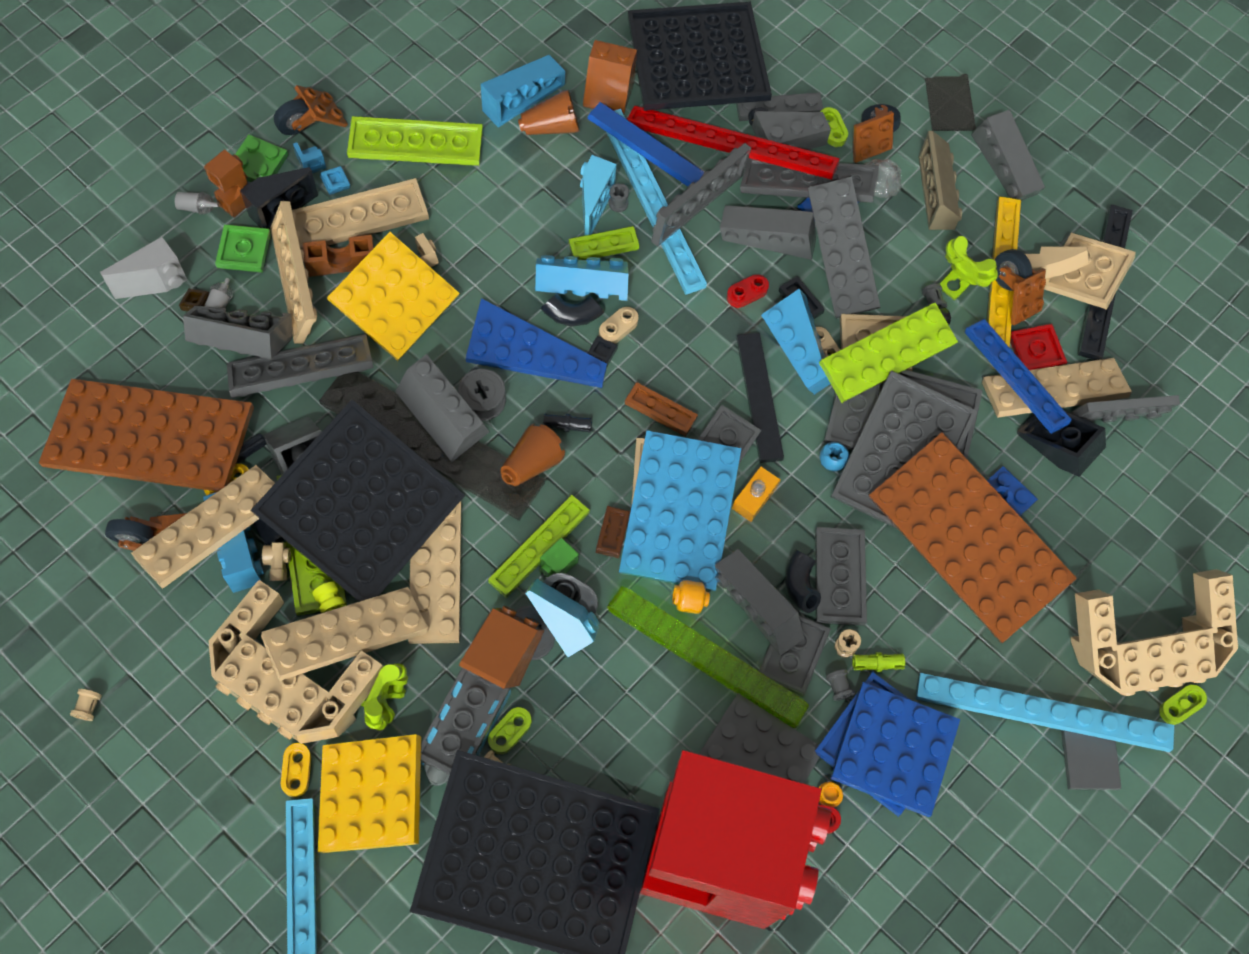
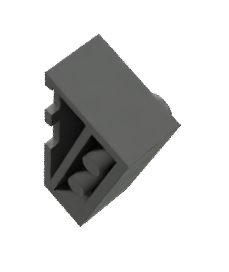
[752,111,831,150]

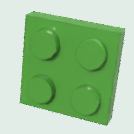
[235,134,289,182]
[215,224,271,273]

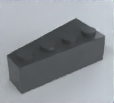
[971,110,1045,201]

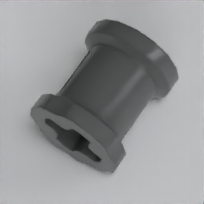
[609,183,629,212]
[922,283,948,308]
[826,669,856,701]

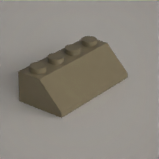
[918,131,962,230]

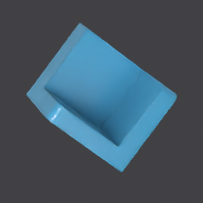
[293,142,326,173]

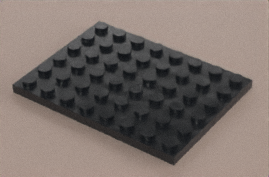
[409,750,660,954]

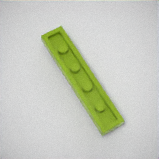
[488,495,590,598]

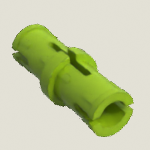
[852,652,905,672]

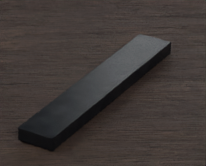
[736,333,784,463]

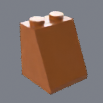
[583,40,637,115]
[459,606,545,689]

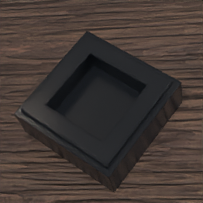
[587,336,618,366]

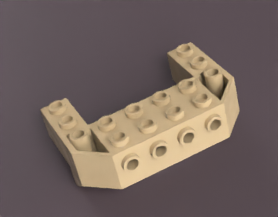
[1071,569,1238,696]
[209,580,383,744]

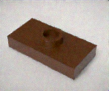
[595,506,631,558]

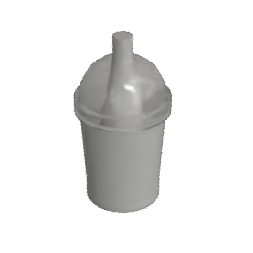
[175,192,219,215]
[204,278,233,308]

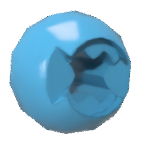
[819,441,849,472]

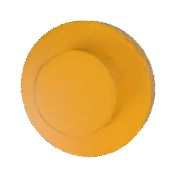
[819,781,843,808]

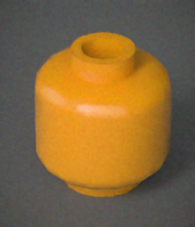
[672,580,710,614]

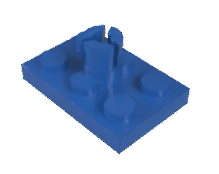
[987,466,1038,516]

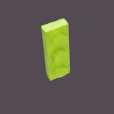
[569,226,639,260]

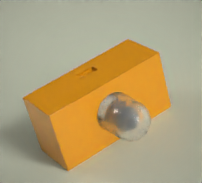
[732,467,781,522]

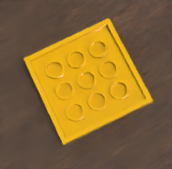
[327,232,460,361]
[318,734,421,853]

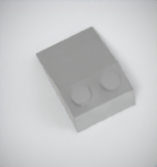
[100,237,187,299]

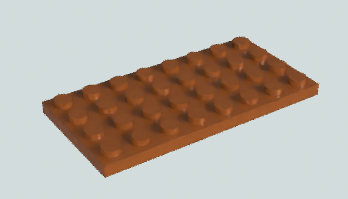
[38,379,254,492]
[869,433,1077,643]

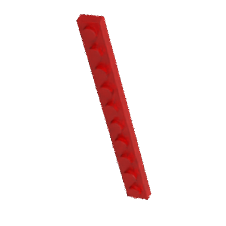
[627,105,840,180]

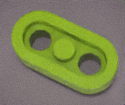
[820,107,848,147]
[1159,685,1207,725]
[488,707,531,754]

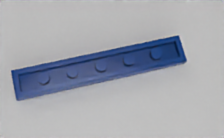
[587,102,705,187]
[965,319,1072,434]

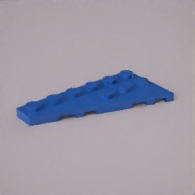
[466,298,607,388]

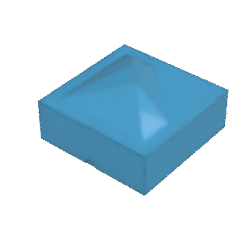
[320,166,350,195]

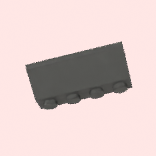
[395,354,489,462]

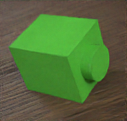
[540,538,579,577]

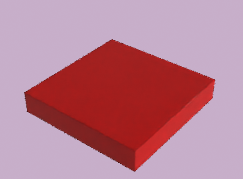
[1010,324,1068,370]

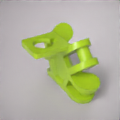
[940,236,998,300]
[361,663,408,730]

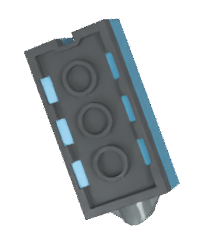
[421,668,511,786]

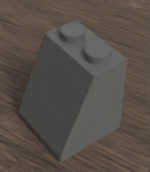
[263,416,321,475]

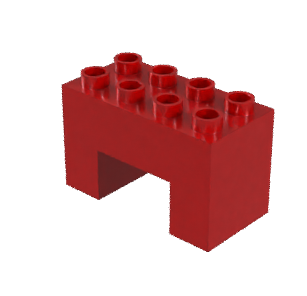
[640,750,831,929]

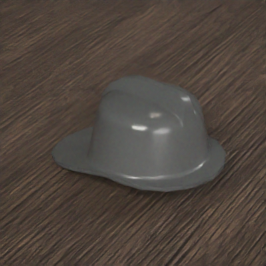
[544,573,598,614]

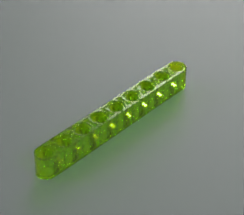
[606,586,809,728]

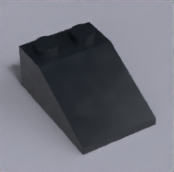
[240,167,318,230]
[1017,411,1106,477]

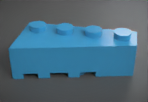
[480,55,565,128]

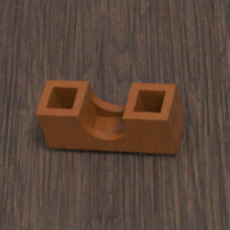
[204,149,248,218]
[302,235,374,277]

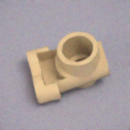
[262,543,291,581]

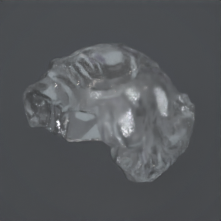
[863,159,902,198]

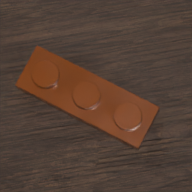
[625,382,698,437]

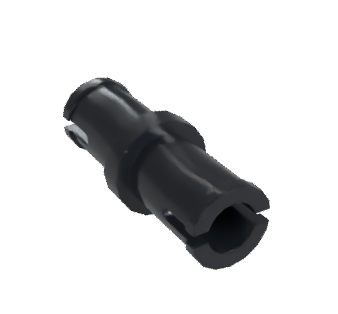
[543,413,592,433]

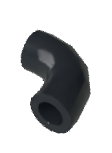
[540,294,605,327]
[785,549,821,613]

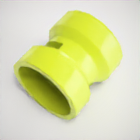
[312,582,346,613]

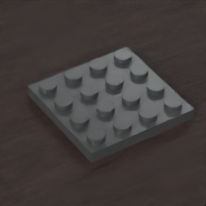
[699,693,820,784]

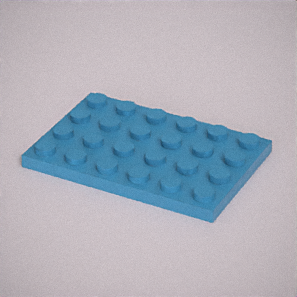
[619,430,742,591]

